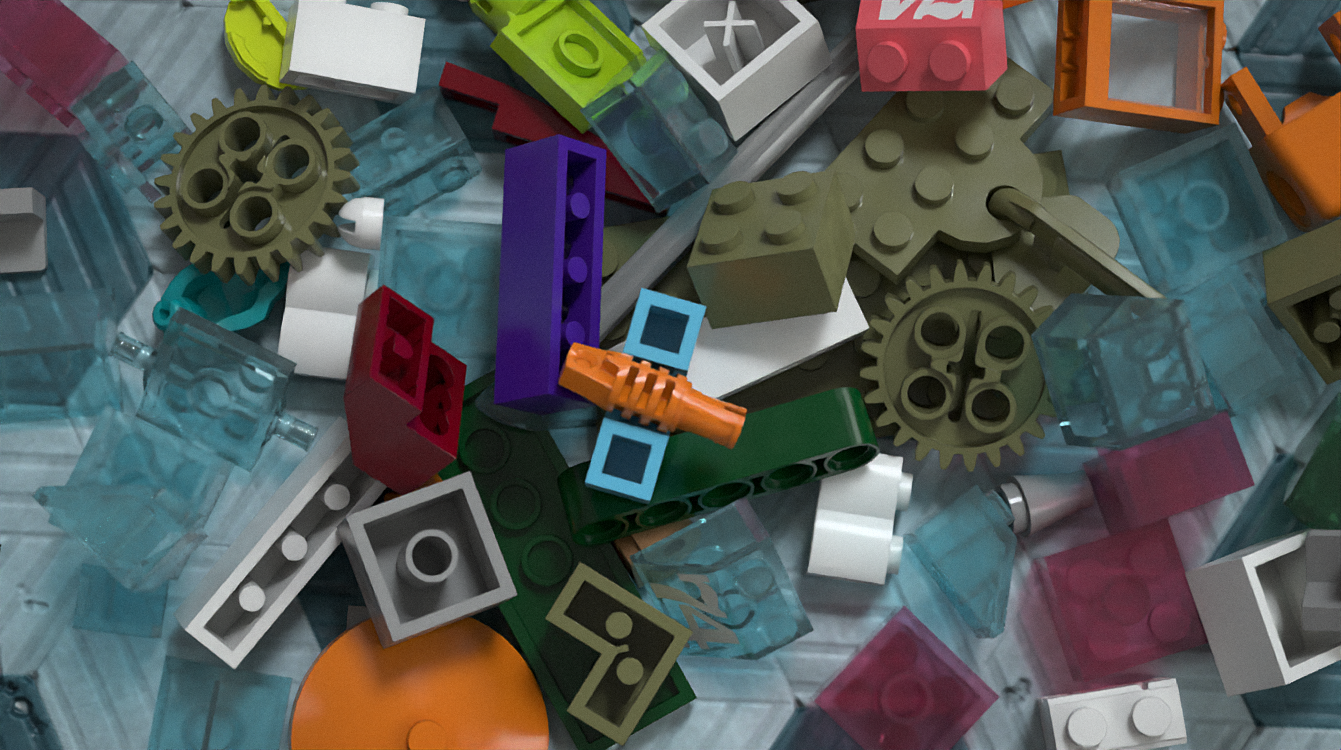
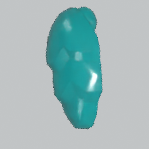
[152,262,290,346]

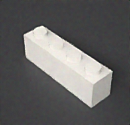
[607,277,869,400]
[173,416,387,669]

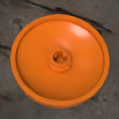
[288,617,549,750]

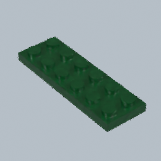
[438,369,697,750]

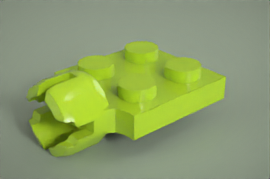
[468,0,660,134]

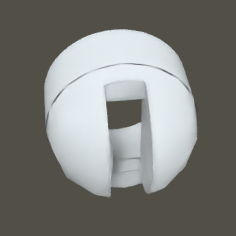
[338,197,385,250]

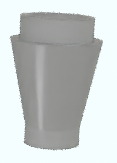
[993,470,1094,538]

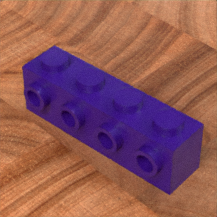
[494,134,606,415]

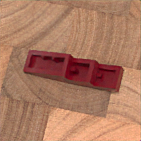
[438,61,671,217]

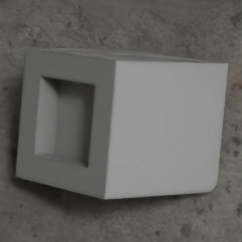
[0,187,48,274]
[1302,529,1341,632]

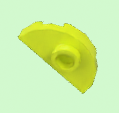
[223,0,307,91]

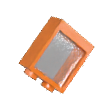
[1053,0,1227,134]

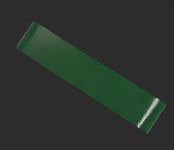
[557,387,880,546]

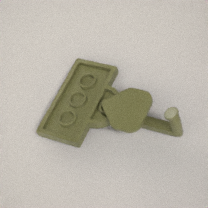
[825,57,1175,358]

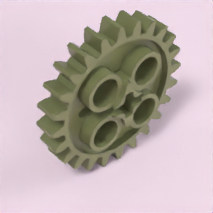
[154,84,360,286]
[860,260,1072,472]

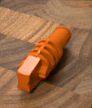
[558,342,747,450]

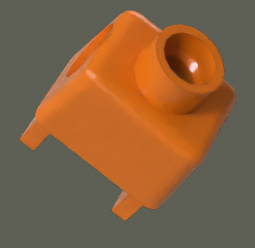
[1221,10,1341,233]

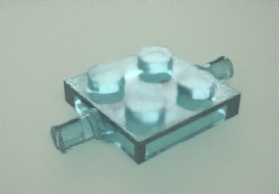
[109,307,319,472]

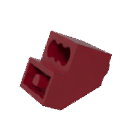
[343,284,467,496]

